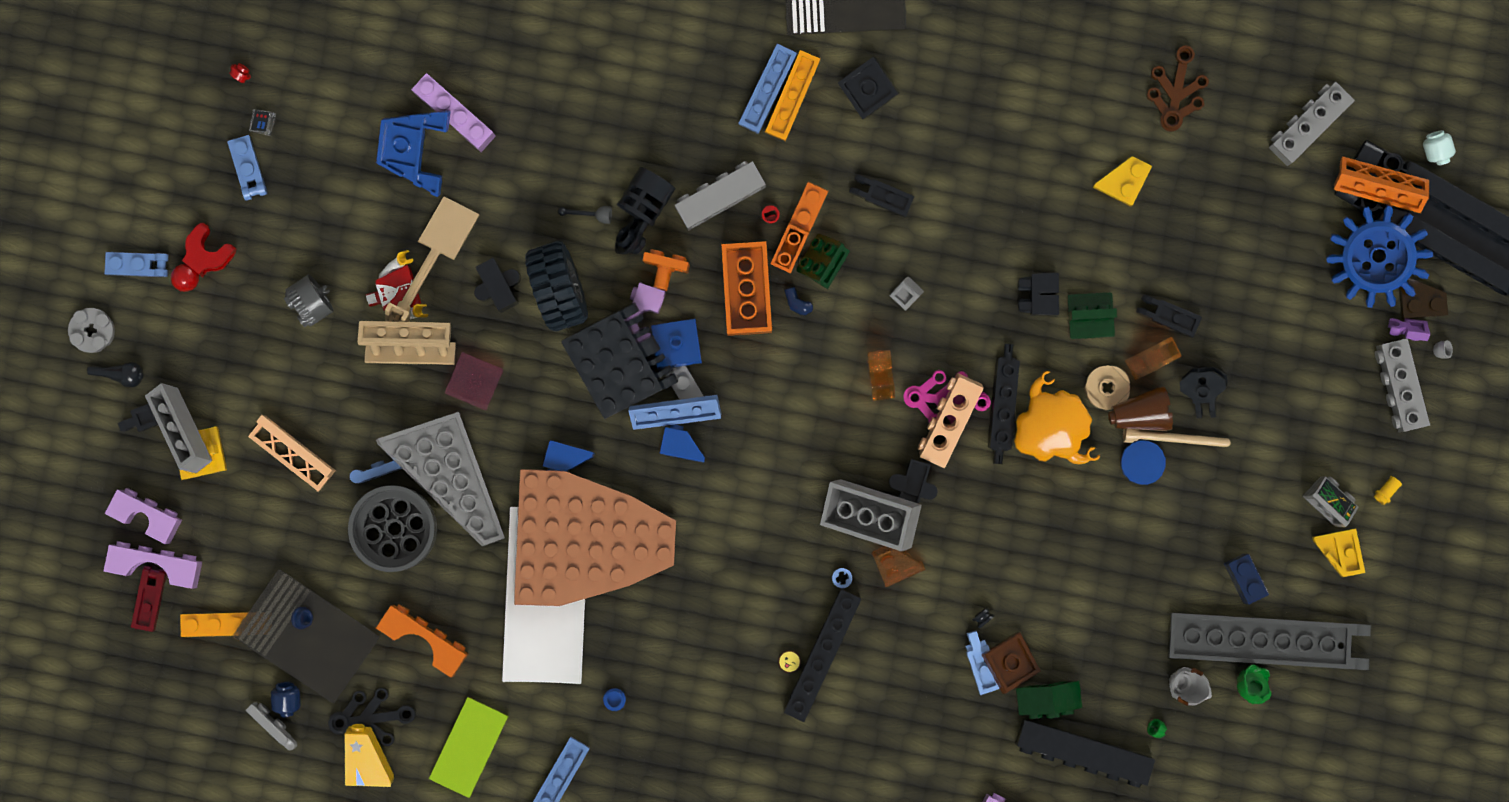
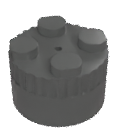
[284,274,334,327]

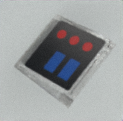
[249,109,276,136]

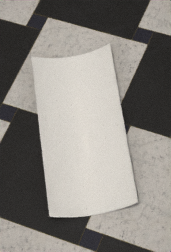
[502,507,585,684]

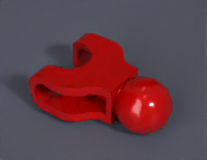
[170,223,236,292]

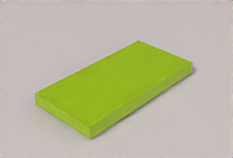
[429,696,509,798]

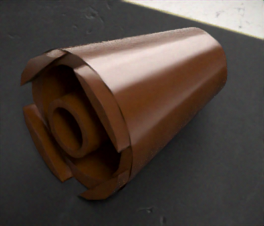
[1108,387,1173,431]

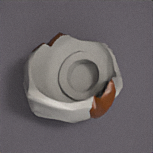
[1169,667,1212,706]

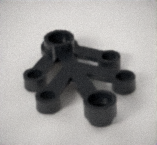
[328,688,416,746]

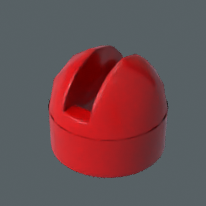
[761,205,780,223]

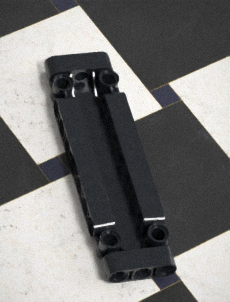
[1334,139,1509,296]

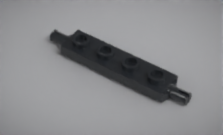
[988,344,1020,465]

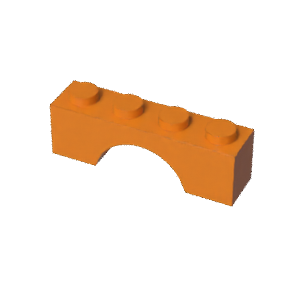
[376,604,468,678]

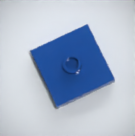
[651,319,702,370]

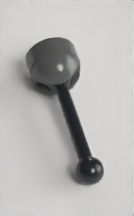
[558,206,612,224]

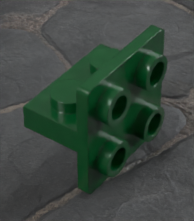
[796,233,850,289]
[1067,292,1117,339]

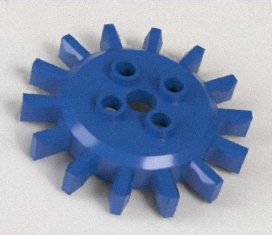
[1326,205,1433,308]

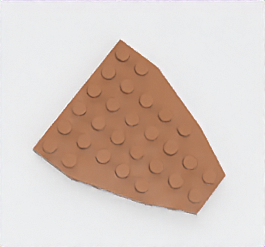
[514,469,676,606]

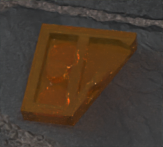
[871,546,926,587]

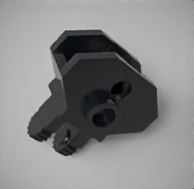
[1180,367,1228,418]

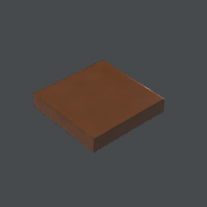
[981,632,1041,694]

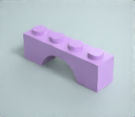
[411,73,496,152]
[103,541,202,589]

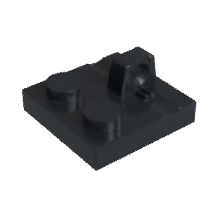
[838,57,900,119]

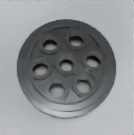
[348,486,437,572]

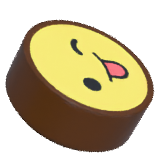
[778,650,801,673]

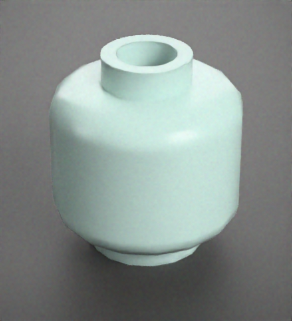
[1423,130,1456,165]

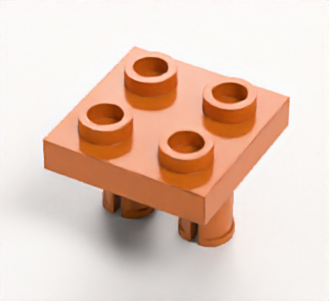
[642,249,690,291]

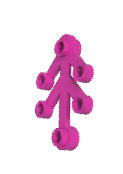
[903,370,991,424]

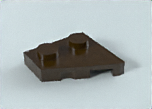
[1399,278,1448,319]

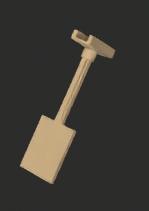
[385,197,479,322]

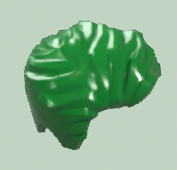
[1236,664,1271,704]

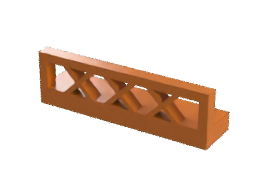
[1334,156,1429,213]

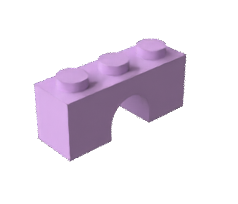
[626,283,666,342]
[105,488,182,544]

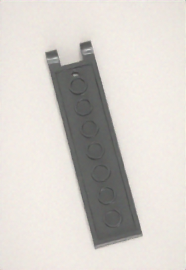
[1168,613,1371,670]

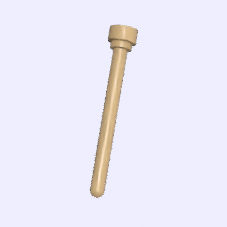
[1123,429,1231,447]

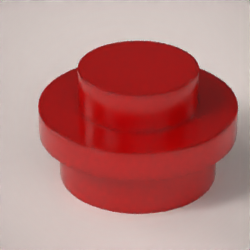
[229,63,251,83]

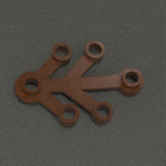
[1146,45,1209,132]

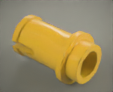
[1374,476,1402,505]

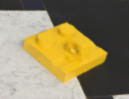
[179,427,227,480]

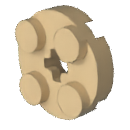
[1084,365,1130,410]

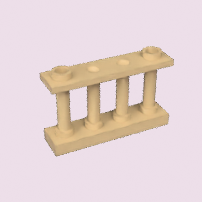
[357,321,456,365]

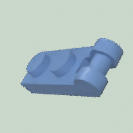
[227,135,267,201]
[105,252,169,277]
[350,460,402,483]

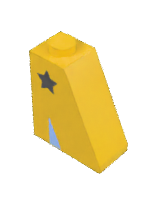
[345,724,394,787]

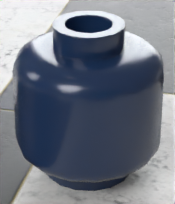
[270,682,301,717]

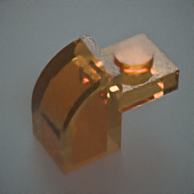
[1125,336,1182,380]
[867,350,895,401]

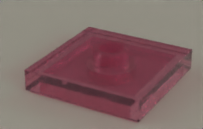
[445,352,504,411]

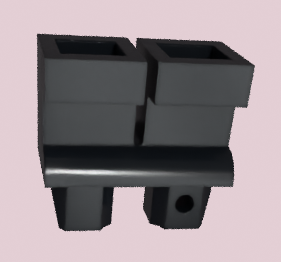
[1018,273,1059,317]

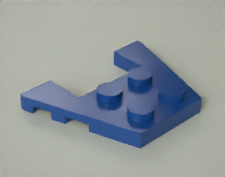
[376,110,451,197]

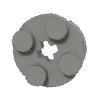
[68,308,115,353]

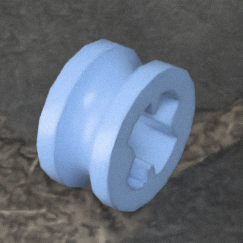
[832,568,852,588]

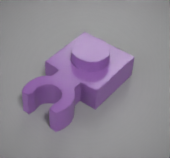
[1388,318,1430,341]

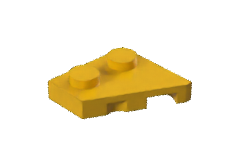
[1093,156,1152,206]
[1312,529,1365,577]

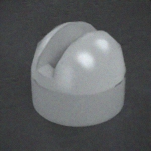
[1433,340,1453,359]

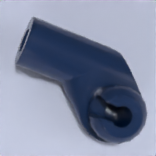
[784,287,813,315]

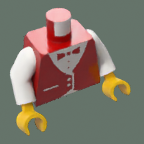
[366,250,428,319]

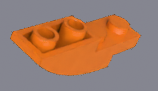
[771,181,828,273]

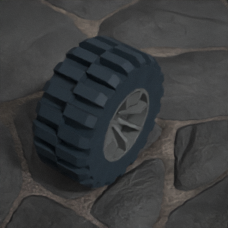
[525,241,588,331]

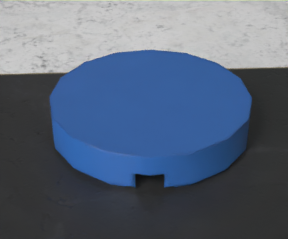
[1120,441,1166,485]

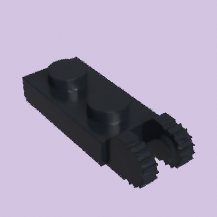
[849,175,915,218]
[1136,295,1202,338]

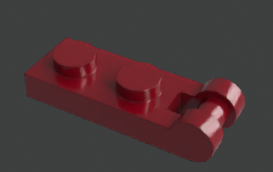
[131,566,167,632]

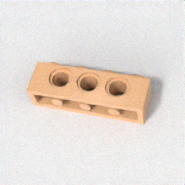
[918,373,984,468]

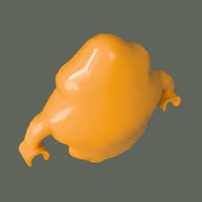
[1014,371,1100,464]

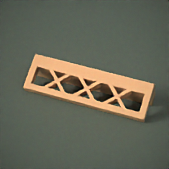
[248,415,336,492]

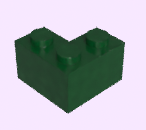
[1016,681,1083,719]

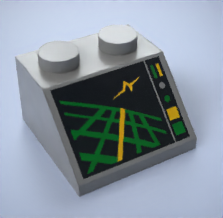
[1302,476,1359,527]

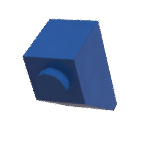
[660,425,705,463]
[543,440,595,472]

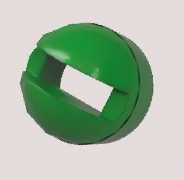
[1147,719,1167,738]

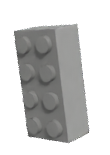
[820,479,922,551]

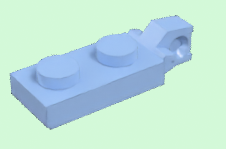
[965,631,999,695]

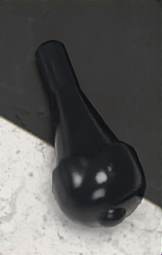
[87,362,144,388]

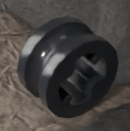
[972,607,995,628]

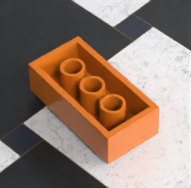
[721,241,772,336]

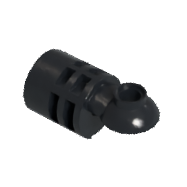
[614,167,676,255]

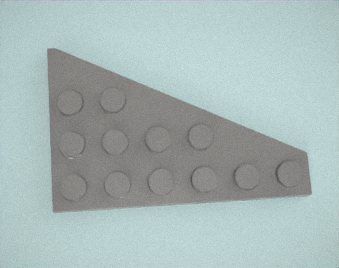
[376,412,505,546]

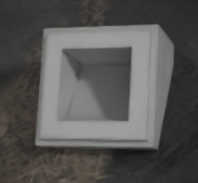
[889,277,924,311]

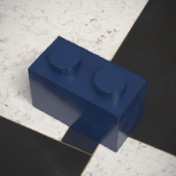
[1224,554,1269,605]

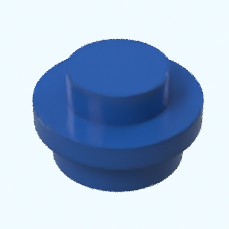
[603,688,626,711]

